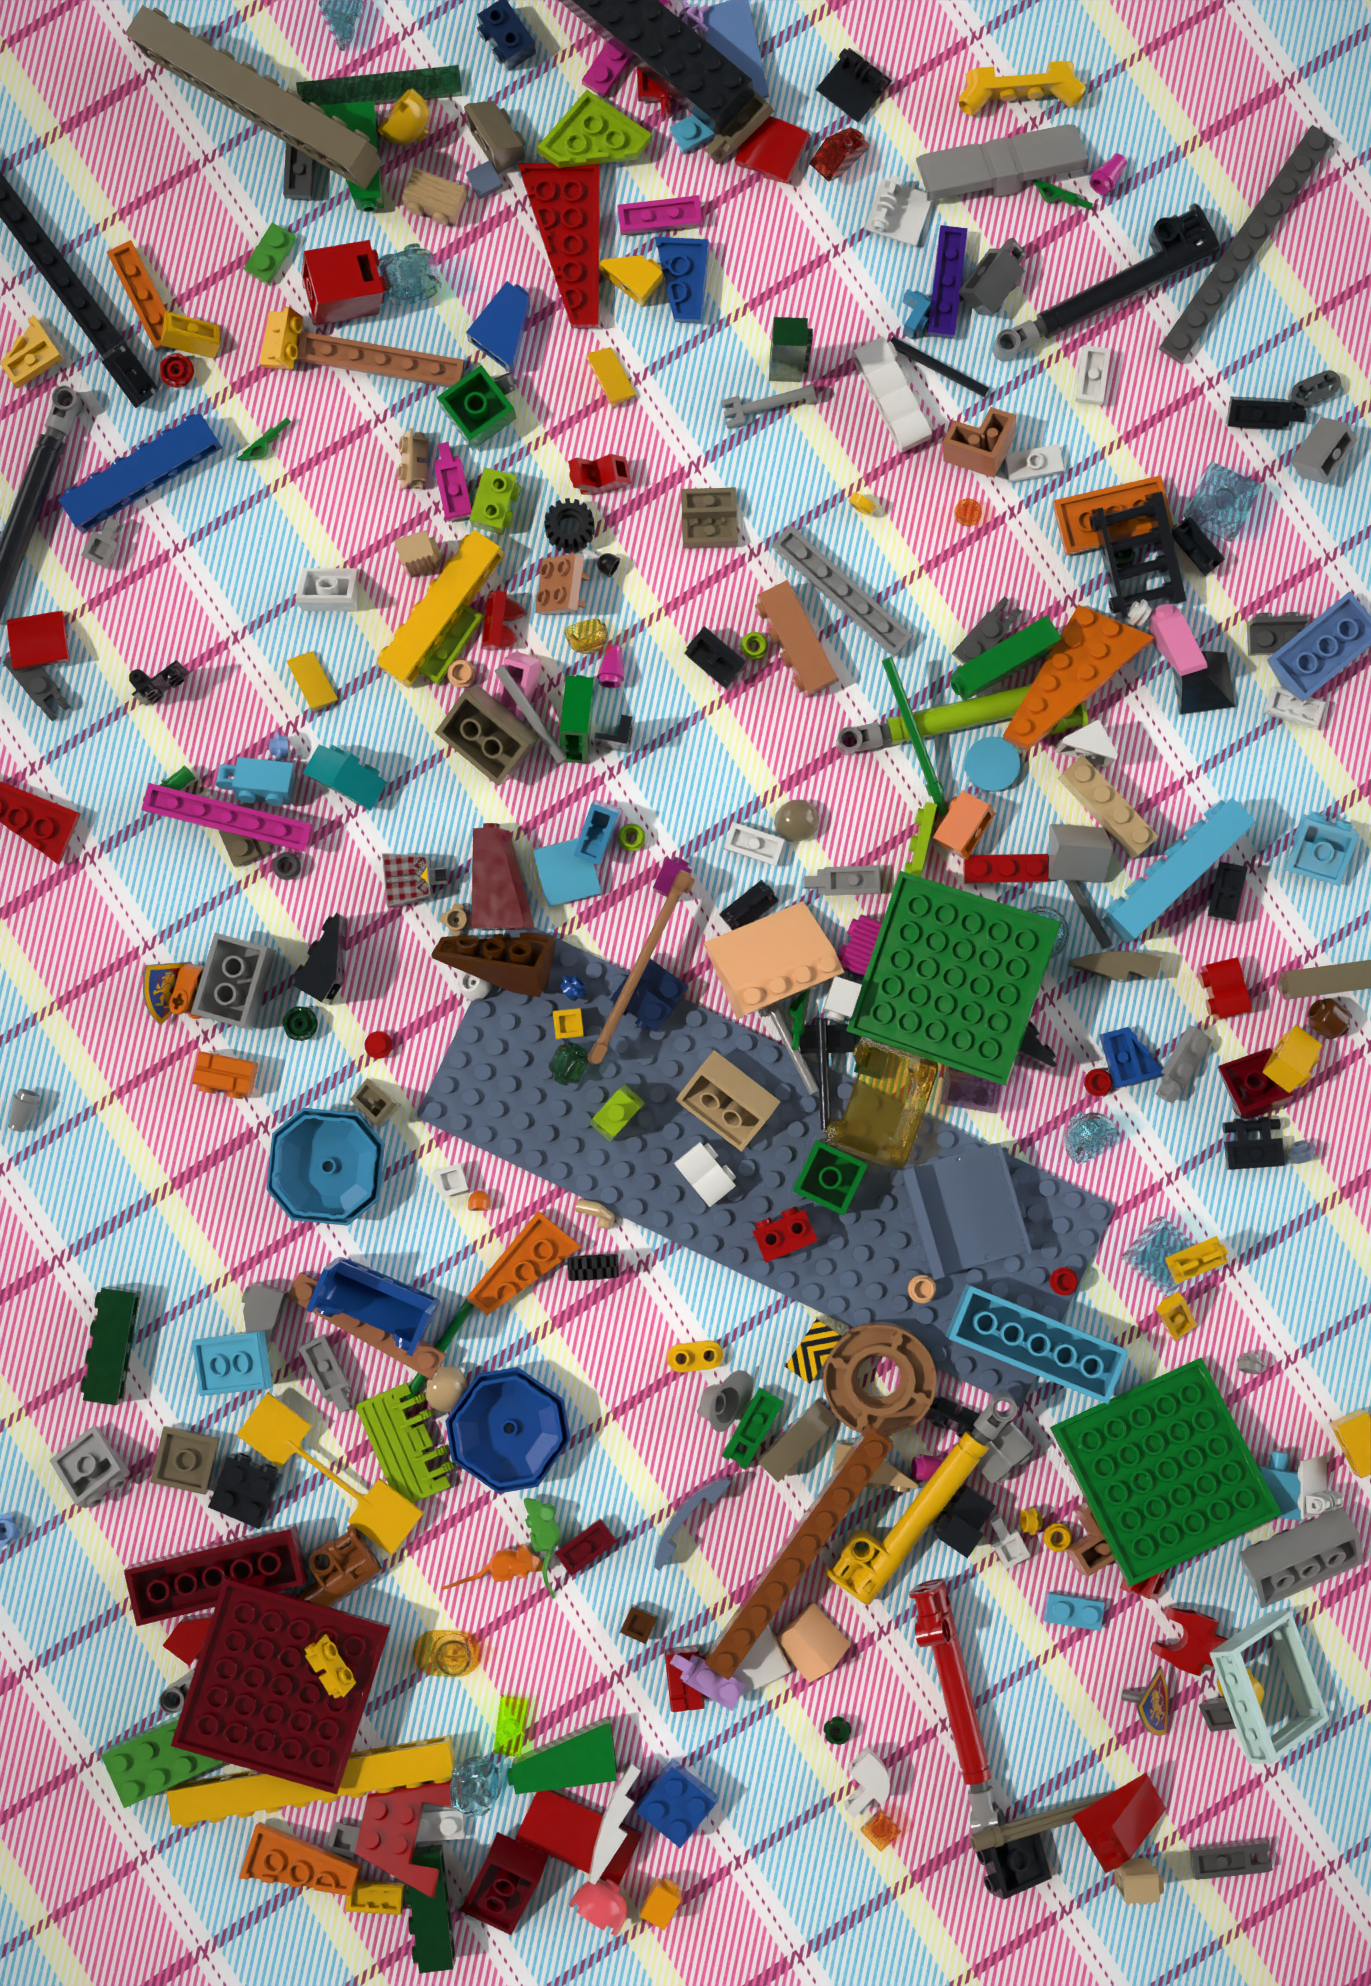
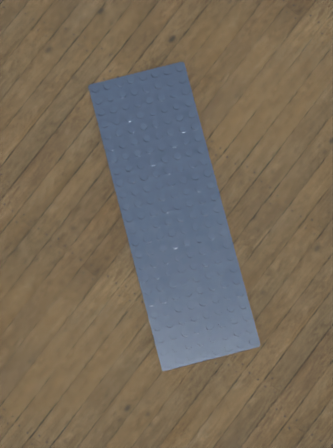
[417,927,1114,1407]

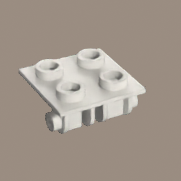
[864,175,932,247]
[1298,1455,1343,1519]

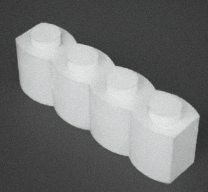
[852,336,934,453]

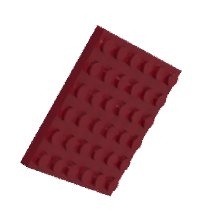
[170,1576,391,1795]

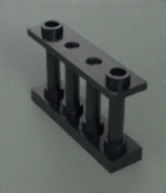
[1089,491,1187,618]

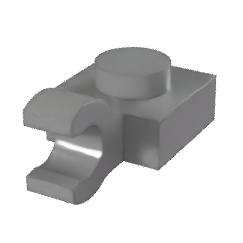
[81,517,123,569]

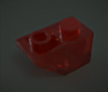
[809,127,870,182]

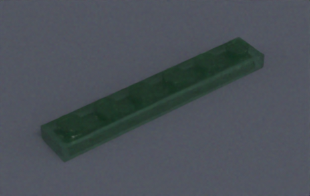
[296,65,463,106]

